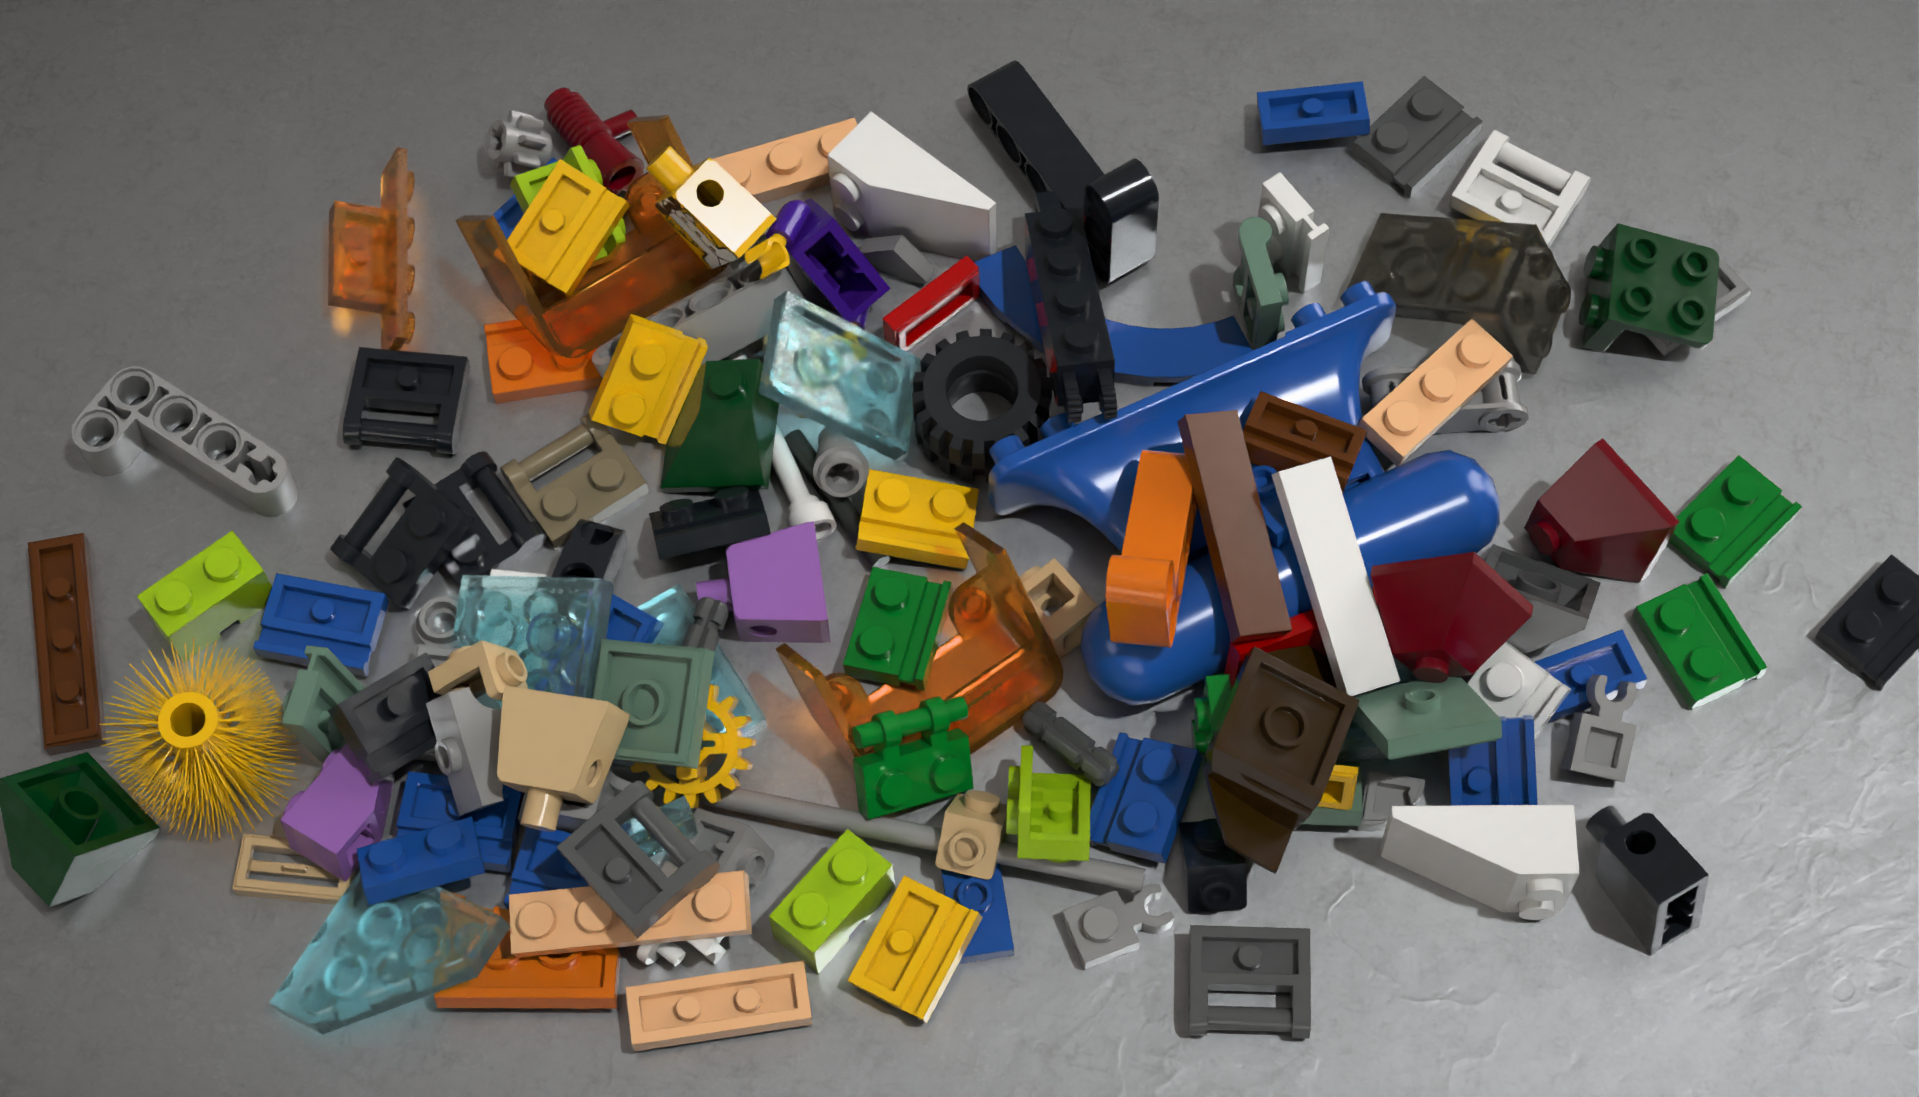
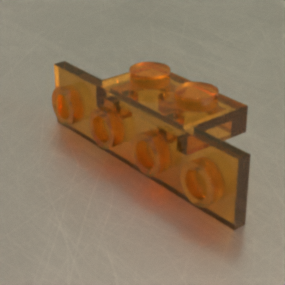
[328,147,415,351]

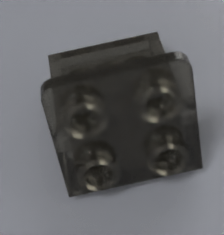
[1346,213,1571,375]

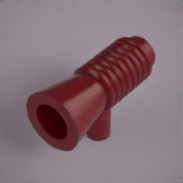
[544,87,644,195]

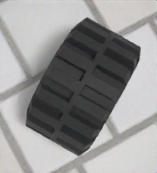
[912,329,1052,483]

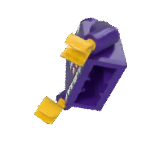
[745,198,891,369]

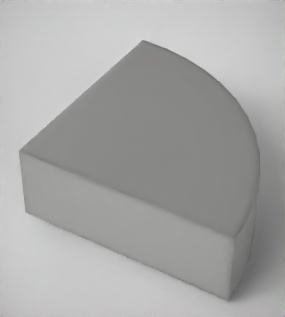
[860,235,935,283]
[1358,770,1426,832]

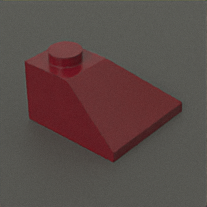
[1524,438,1680,583]
[1371,552,1533,683]

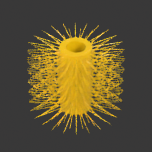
[99,638,302,844]

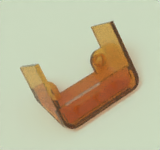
[455,115,729,358]
[775,522,1064,771]

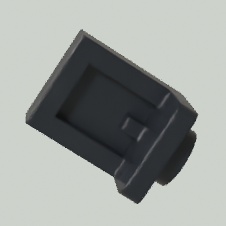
[1179,819,1247,913]

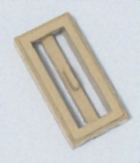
[232,834,358,906]

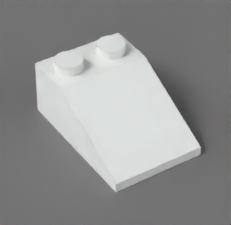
[828,112,997,262]
[1380,805,1580,920]

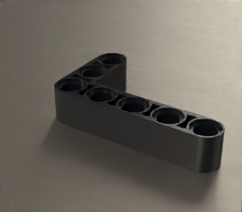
[967,60,1159,283]

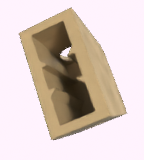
[497,685,630,832]

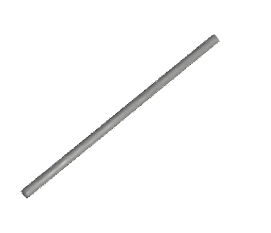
[610,763,1146,892]

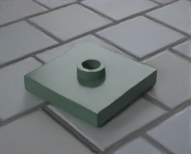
[592,639,715,769]
[1352,676,1502,760]

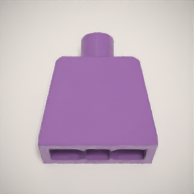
[696,521,831,643]

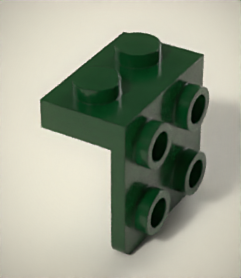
[1579,223,1720,353]

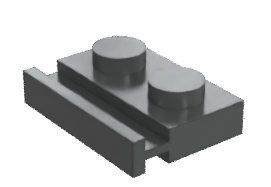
[1352,76,1483,198]

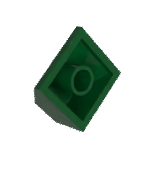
[660,359,781,493]
[0,752,161,907]

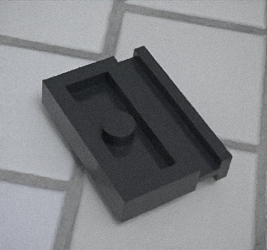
[649,486,771,560]
[1815,554,1919,691]
[328,652,442,784]

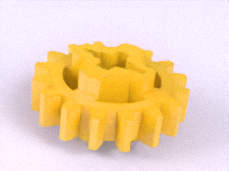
[630,684,756,808]

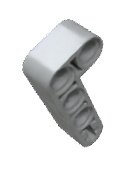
[592,233,806,379]
[71,366,298,517]

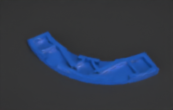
[974,245,1253,386]

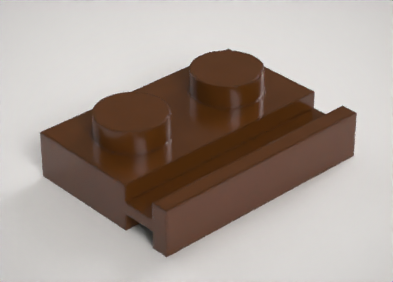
[1243,391,1368,494]

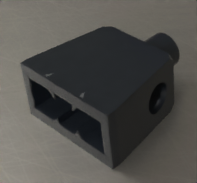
[1586,806,1709,956]

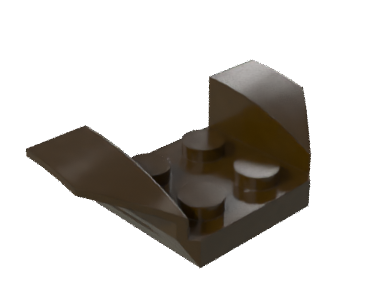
[1203,645,1360,874]

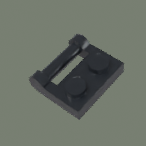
[343,347,471,454]
[402,451,547,597]
[330,457,475,609]

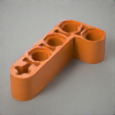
[1105,450,1198,648]

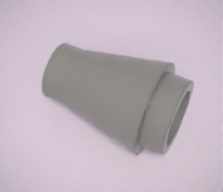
[813,425,869,497]

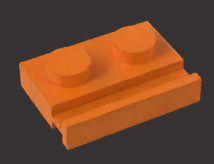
[484,308,602,404]

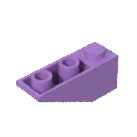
[280,743,397,882]

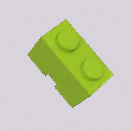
[137,530,272,663]
[769,829,895,974]

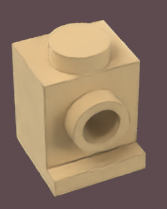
[1010,558,1098,662]

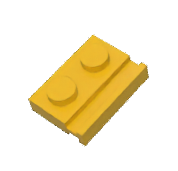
[500,159,630,297]
[589,314,708,445]
[855,469,979,570]
[847,875,983,1023]

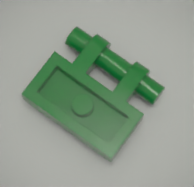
[852,696,974,820]

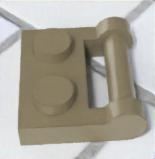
[500,413,649,550]

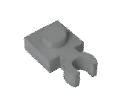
[1562,674,1637,782]
[1062,884,1174,970]

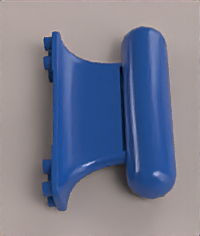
[988,281,1500,706]

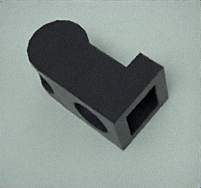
[544,519,627,633]

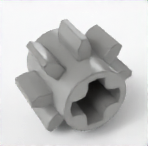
[485,110,552,178]

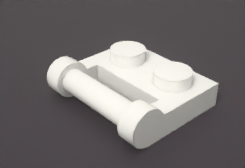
[1449,130,1591,255]

